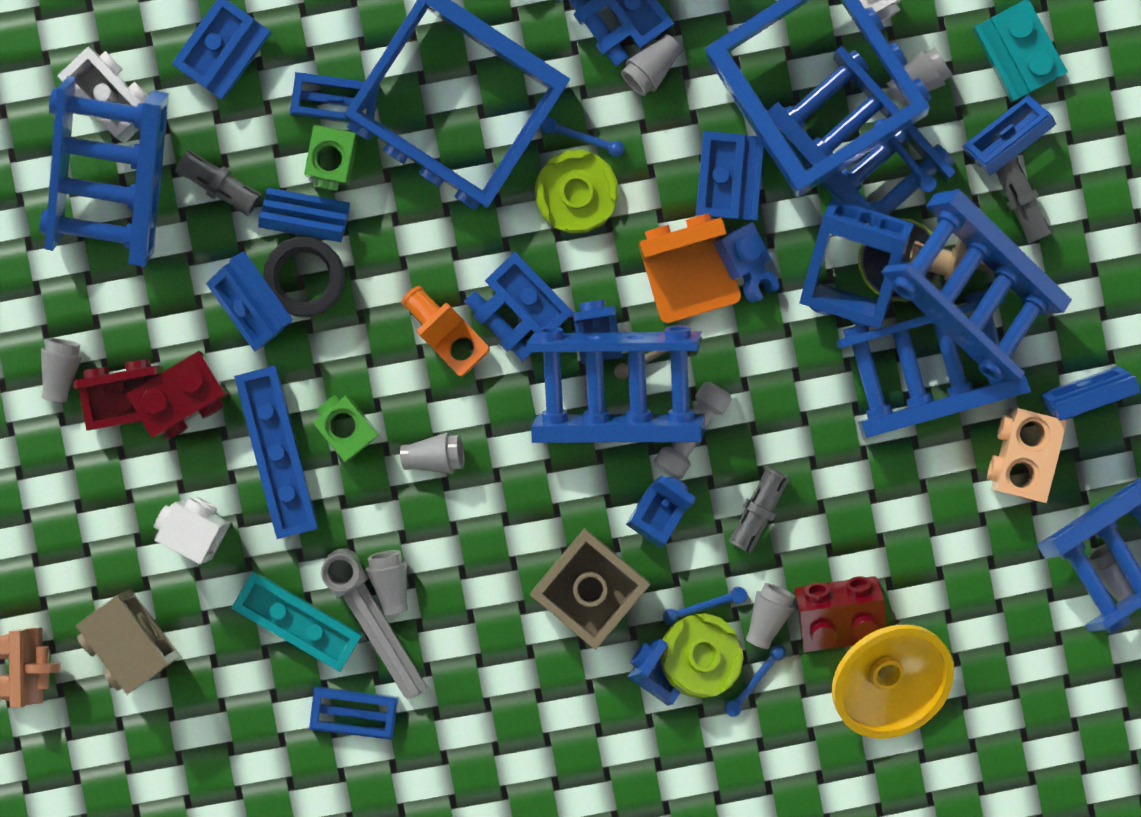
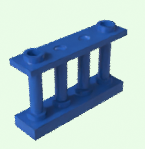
[767,46,955,215]
[40,76,169,267]
[881,189,1072,381]
[835,289,1030,438]
[526,326,705,443]
[1037,477,1141,634]

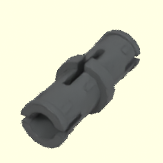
[175,149,262,217]
[996,156,1053,244]
[728,466,791,553]

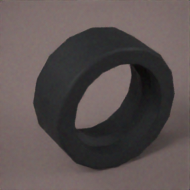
[263,237,345,317]

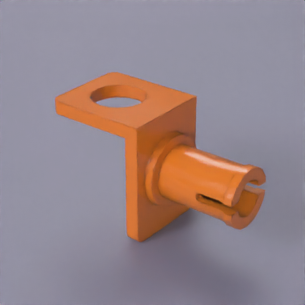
[401,286,490,377]

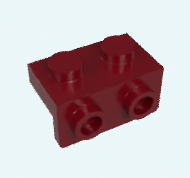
[126,351,230,441]
[73,359,164,431]
[794,576,886,653]

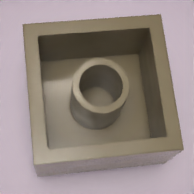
[530,527,651,650]
[76,589,181,695]

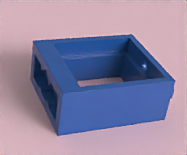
[799,198,914,329]

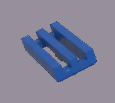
[290,72,380,123]
[962,95,1057,176]
[258,188,350,242]
[309,686,398,740]

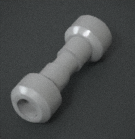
[654,381,732,480]

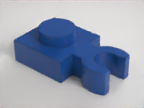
[713,222,779,303]

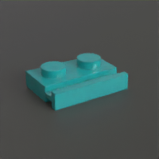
[972,0,1068,103]

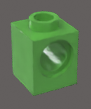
[304,125,359,191]
[312,395,380,462]

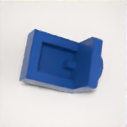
[573,300,623,364]
[626,476,696,548]
[627,639,680,706]

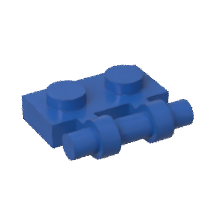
[568,0,674,67]
[464,252,574,362]

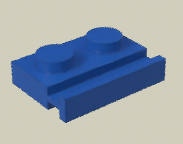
[171,0,272,101]
[695,131,764,222]
[206,251,293,352]
[1040,366,1140,421]

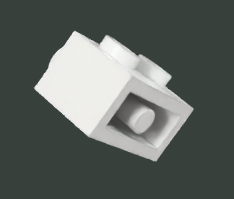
[57,47,148,143]
[154,496,231,564]

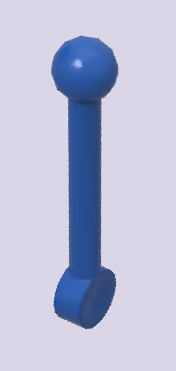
[541,117,625,157]
[874,119,936,192]
[663,586,747,625]
[725,644,786,717]

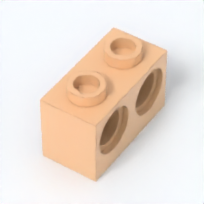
[987,408,1067,503]

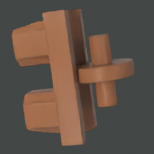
[0,627,61,708]

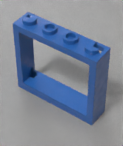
[344,0,570,210]
[705,0,931,198]

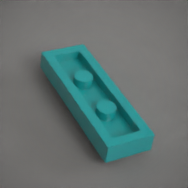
[231,571,363,672]

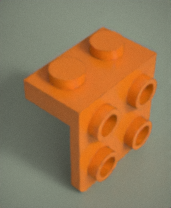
[638,213,741,323]

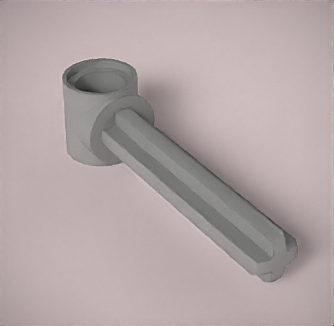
[321,549,426,699]

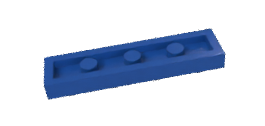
[234,365,319,539]

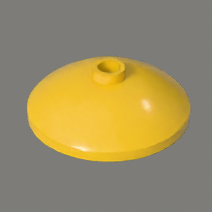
[832,625,954,739]

